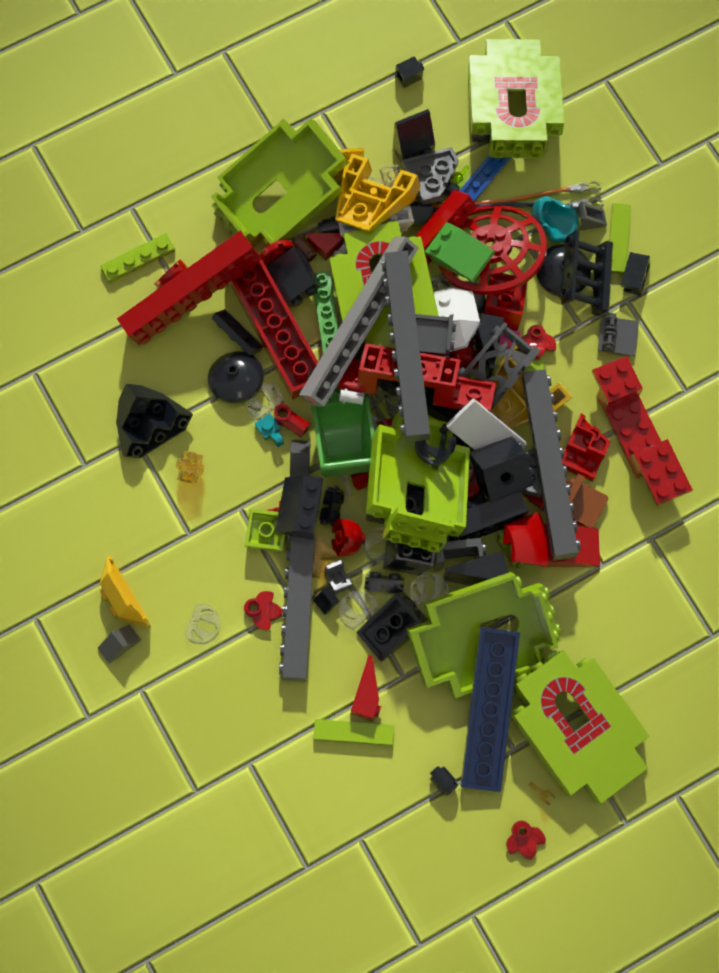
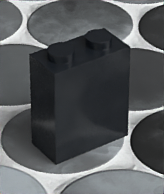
[266,247,322,307]

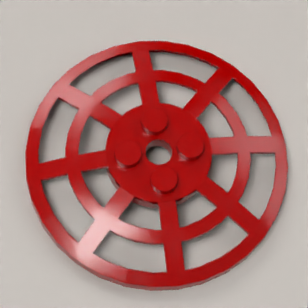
[438,205,547,295]

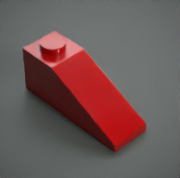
[350,655,382,722]

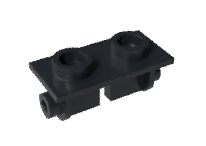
[319,486,344,526]
[364,572,404,594]

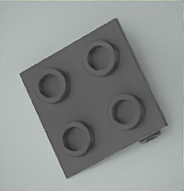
[598,313,639,356]

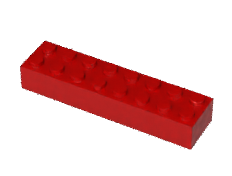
[117,230,261,346]
[229,251,318,400]

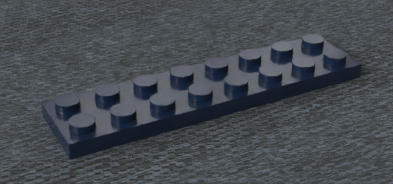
[460,627,520,792]

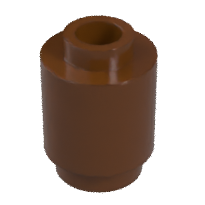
[292,236,317,263]

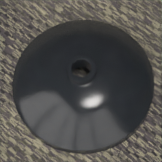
[536,245,591,297]
[208,351,264,403]

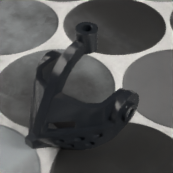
[415,423,456,470]

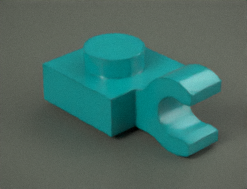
[254,413,284,447]

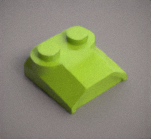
[244,508,286,553]

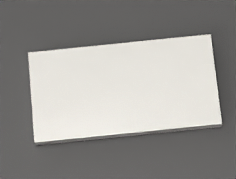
[446,398,527,450]

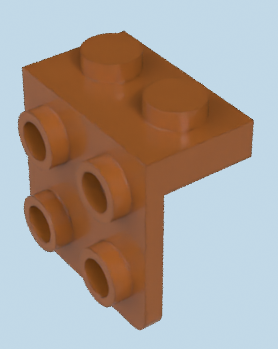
[568,474,609,528]

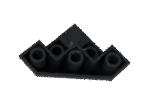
[116,384,193,458]

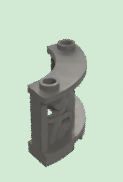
[458,322,540,410]

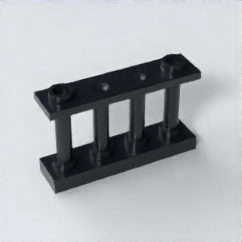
[560,230,613,316]

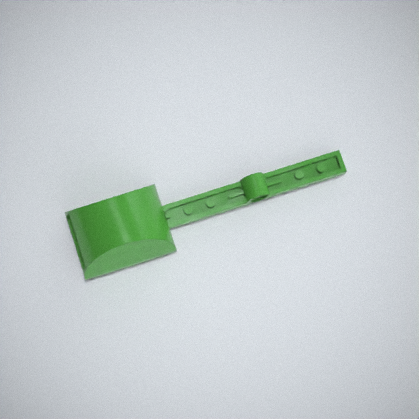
[311,271,374,477]

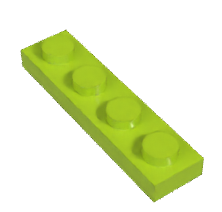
[100,233,175,283]

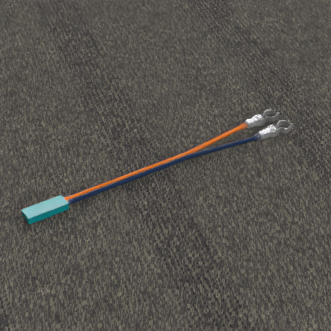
[432,181,604,212]

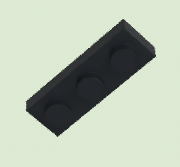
[212,309,263,356]

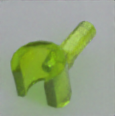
[450,165,469,185]

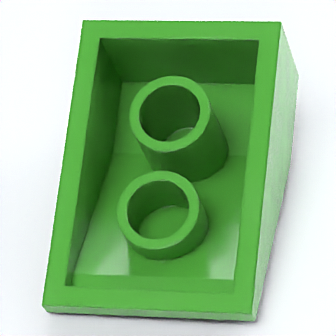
[425,222,495,282]

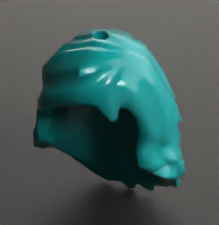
[531,196,579,243]

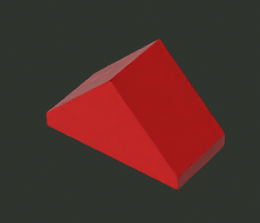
[307,233,344,261]

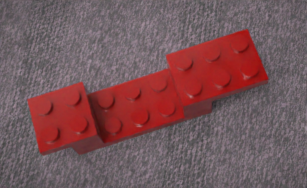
[338,344,496,412]
[592,356,693,506]

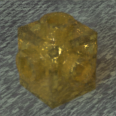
[176,451,205,484]

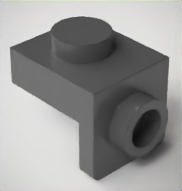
[324,560,352,594]

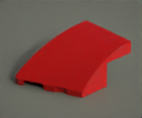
[562,413,610,482]
[503,512,548,567]

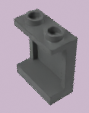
[415,314,457,356]
[434,538,486,572]

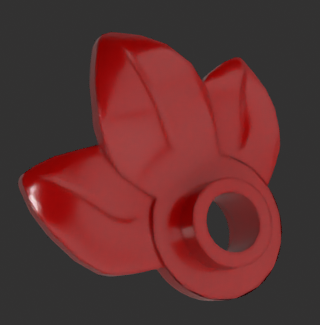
[521,325,556,360]
[244,591,283,630]
[506,820,546,860]

